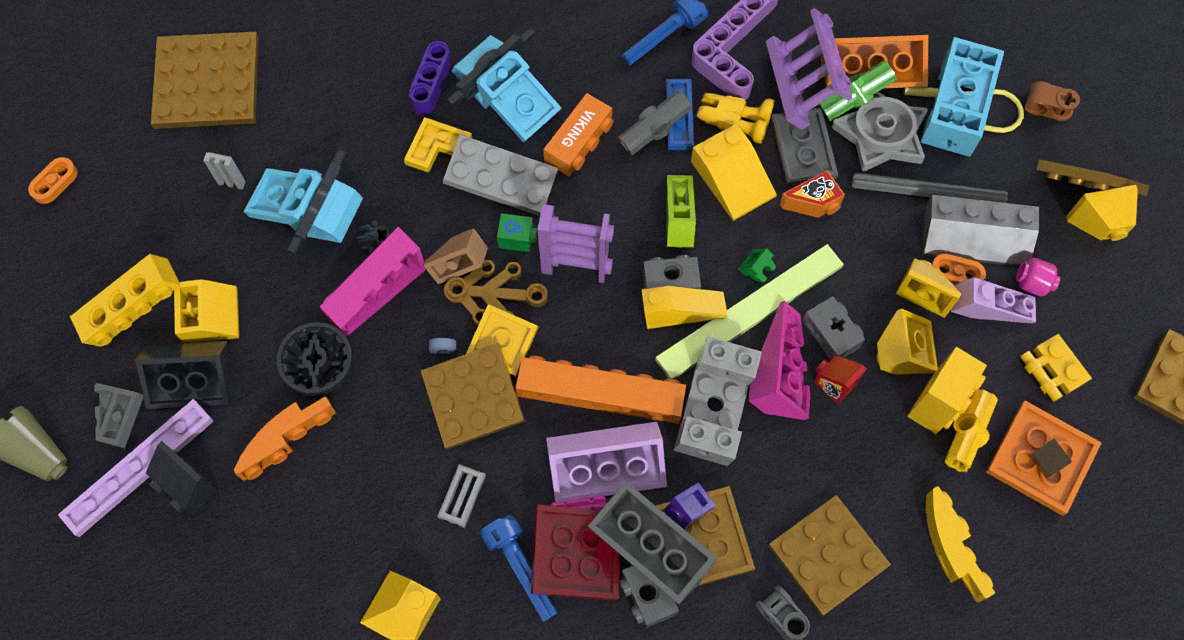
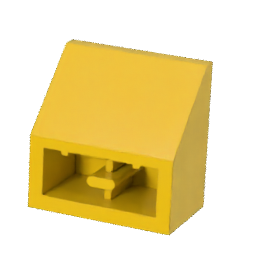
[174,279,239,343]

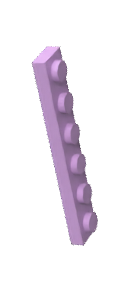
[58,399,213,537]

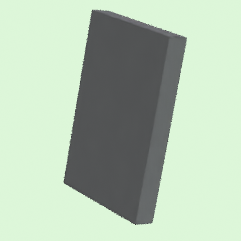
[771,108,838,186]

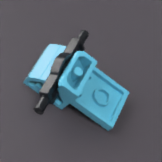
[446,27,561,143]
[244,149,363,256]

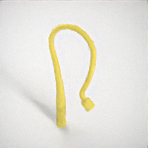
[903,87,1024,133]

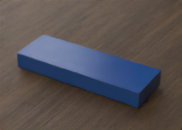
[666,79,694,150]

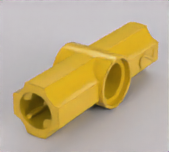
[945,390,998,472]

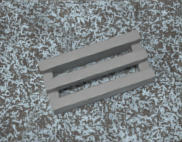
[203,152,245,190]
[437,464,486,528]

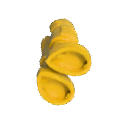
[697,93,775,143]

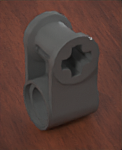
[755,585,810,640]

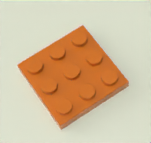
[986,401,1101,516]

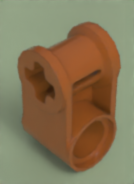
[1025,81,1080,121]

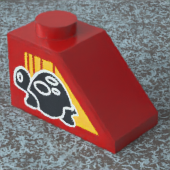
[814,355,867,404]

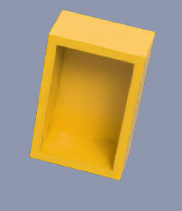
[907,347,987,434]

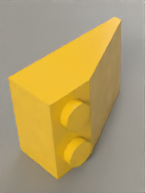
[691,123,777,221]

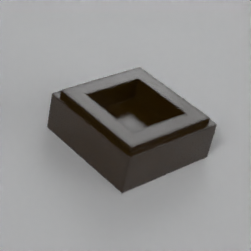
[1029,439,1072,479]

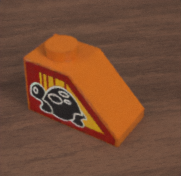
[780,170,845,218]

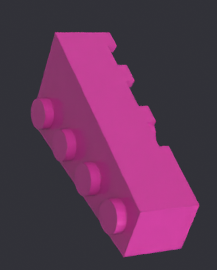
[320,227,426,337]

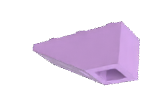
[951,277,1036,323]

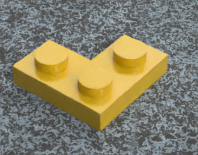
[404,117,472,173]

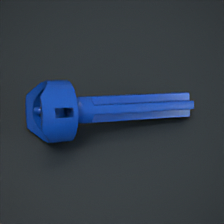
[622,0,708,66]
[481,515,558,622]

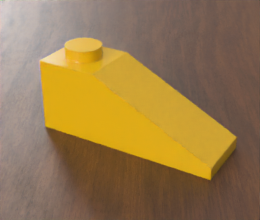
[642,286,728,329]

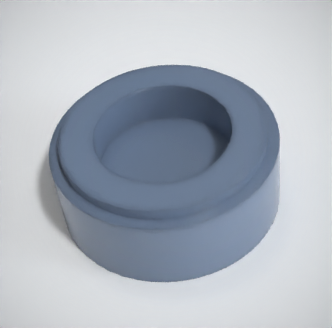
[429,338,456,354]

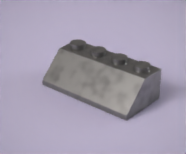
[923,195,1039,267]

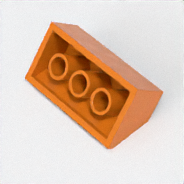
[821,35,928,88]

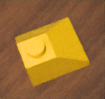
[1066,185,1138,241]
[896,258,961,318]
[877,309,938,375]
[360,571,441,640]

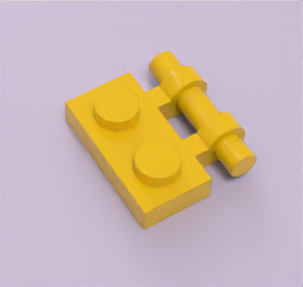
[1020,334,1092,402]

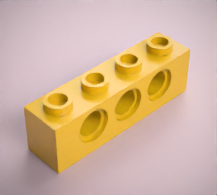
[70,254,180,347]

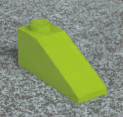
[666,175,696,248]

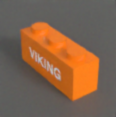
[543,93,613,177]

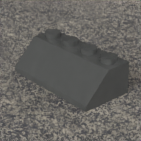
[588,482,717,604]

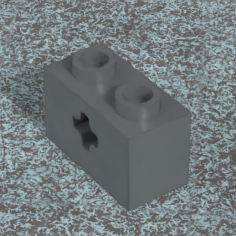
[802,296,865,361]

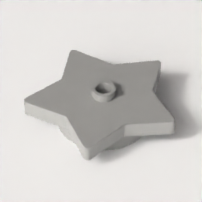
[832,91,928,171]

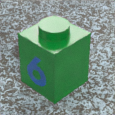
[497,214,538,252]

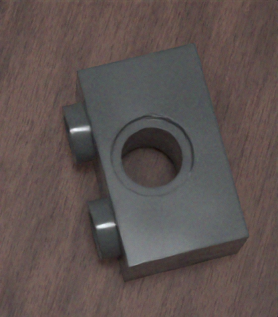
[643,255,701,289]
[619,566,679,629]

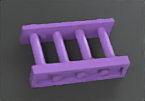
[766,8,853,130]
[537,204,614,283]

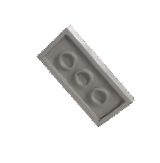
[443,135,558,216]

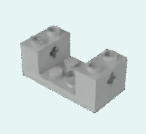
[674,336,762,466]

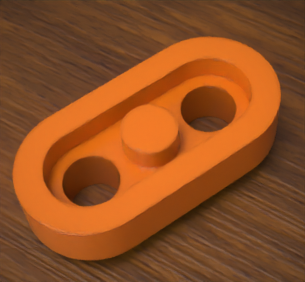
[28,157,77,204]
[932,254,986,285]

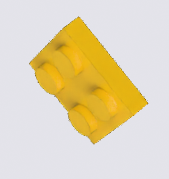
[466,304,539,376]

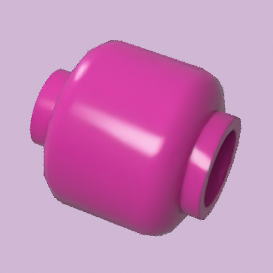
[1016,258,1060,297]

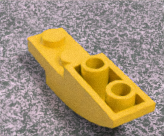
[926,486,995,603]

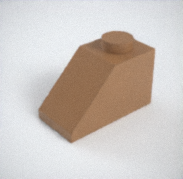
[423,228,488,284]

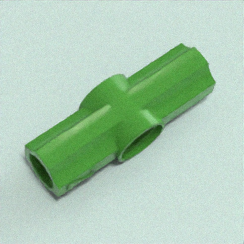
[819,60,897,121]

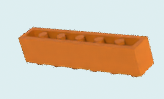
[516,356,686,424]

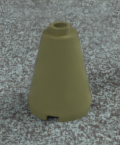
[0,406,68,481]

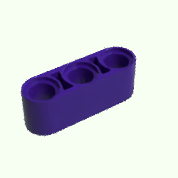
[409,41,452,115]

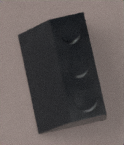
[135,341,232,409]

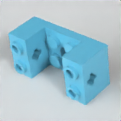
[920,37,1004,157]

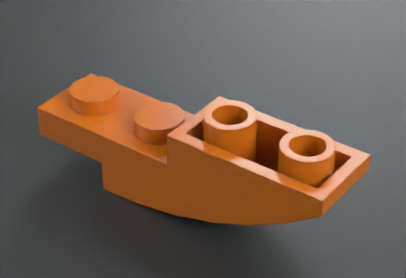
[234,396,336,481]

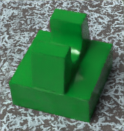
[738,248,776,283]

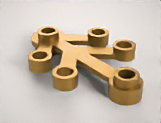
[444,260,548,326]

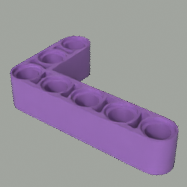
[691,0,778,100]

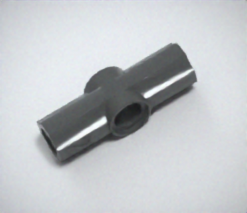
[618,91,693,155]

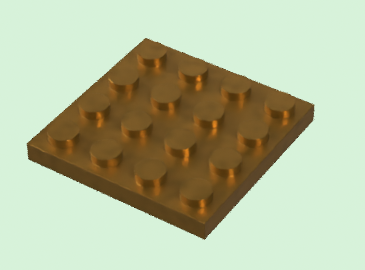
[151,32,259,129]

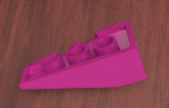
[749,301,810,420]

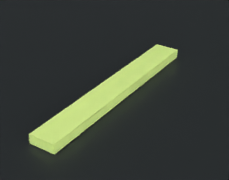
[655,244,844,379]

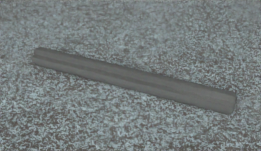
[852,173,1008,203]

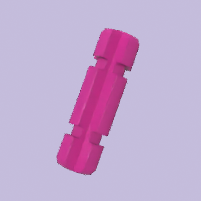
[551,495,606,510]

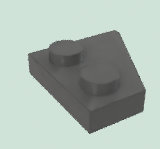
[94,383,144,448]

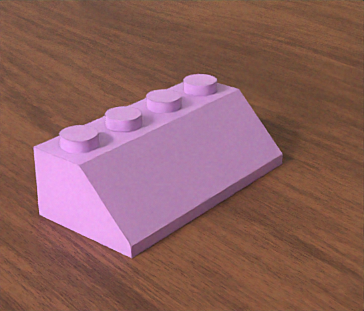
[546,422,667,503]

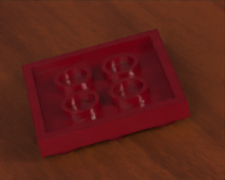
[530,505,620,601]

